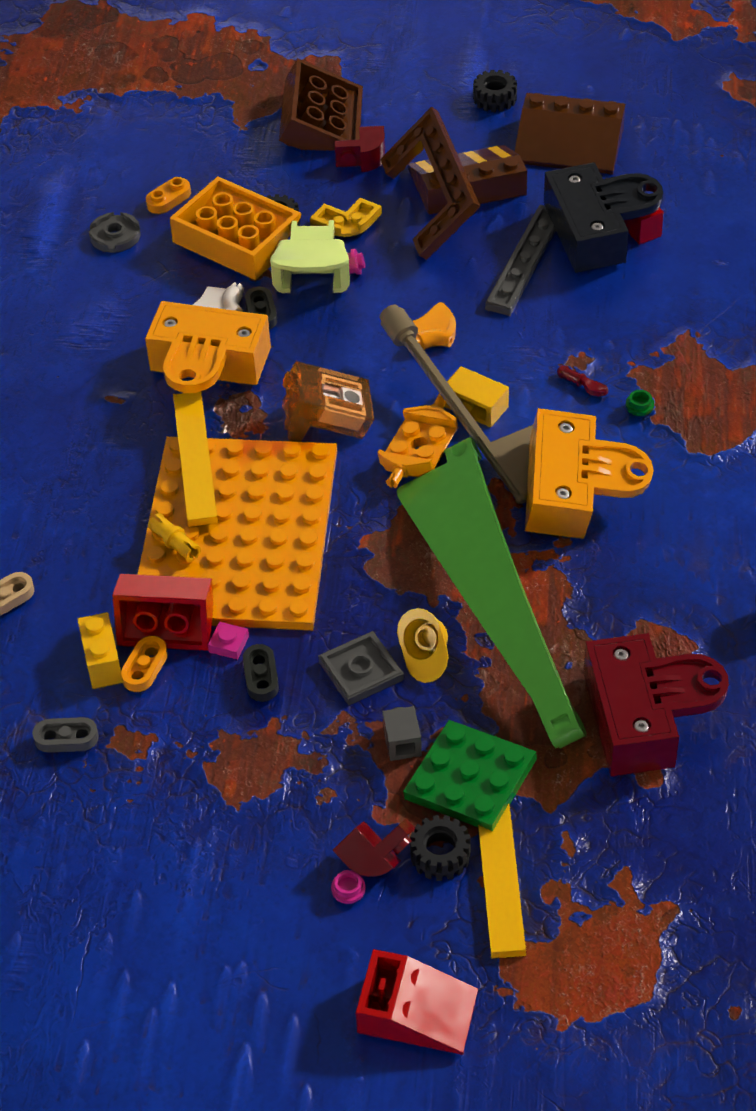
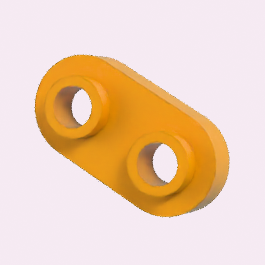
[146,177,191,214]
[121,636,168,692]

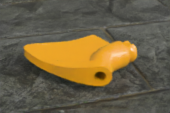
[413,302,456,350]

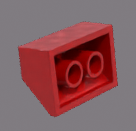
[112,574,213,651]

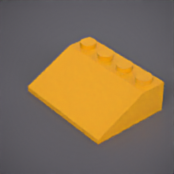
[170,176,301,280]

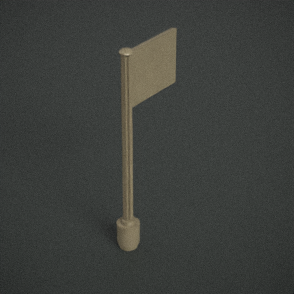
[379,304,533,504]

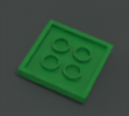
[403,720,537,831]

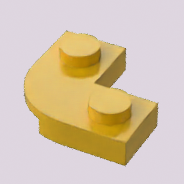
[310,198,382,237]

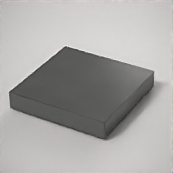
[318,631,404,706]

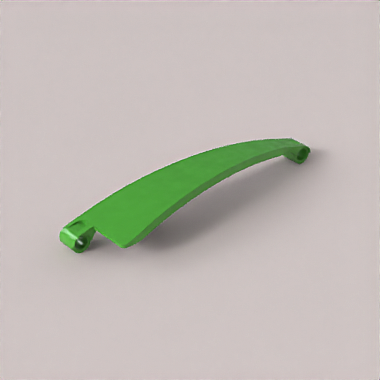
[396,437,587,748]

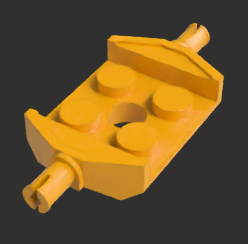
[377,393,458,488]

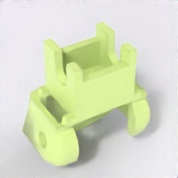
[270,220,350,293]

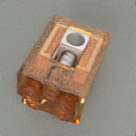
[282,361,374,442]

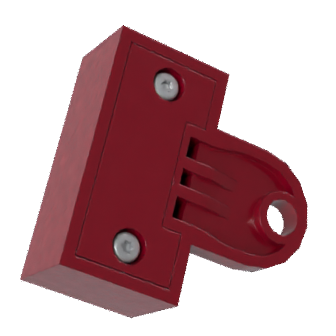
[583,633,729,776]

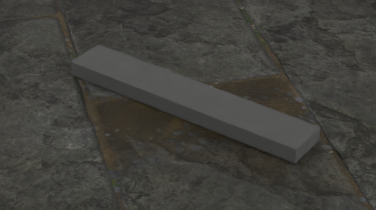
[485,205,556,316]

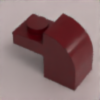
[335,126,385,172]
[333,819,415,877]

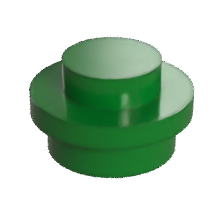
[626,390,654,416]

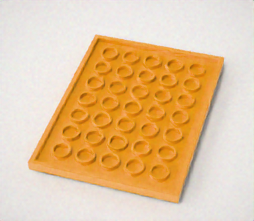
[137,436,337,631]

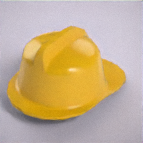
[397,608,449,683]

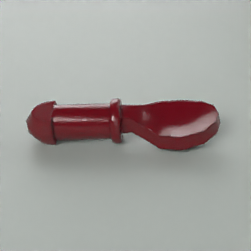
[557,365,609,397]

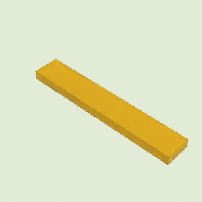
[173,392,218,527]
[478,803,526,959]

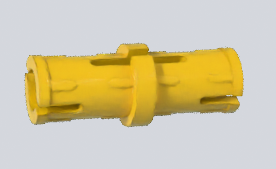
[148,513,201,562]

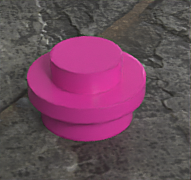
[347,248,365,275]
[331,870,366,904]

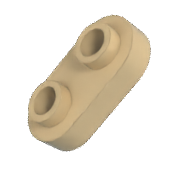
[0,572,34,616]

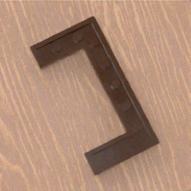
[380,107,481,260]

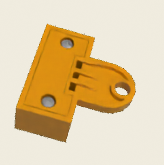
[145,301,271,393]
[525,408,654,539]

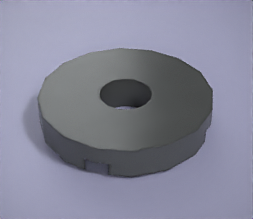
[89,212,141,253]

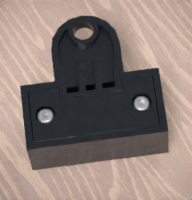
[544,162,663,273]

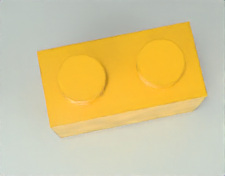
[445,366,509,428]
[77,612,123,689]

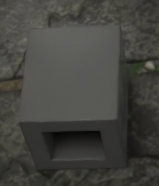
[382,706,422,761]

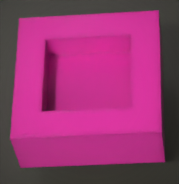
[208,622,249,660]

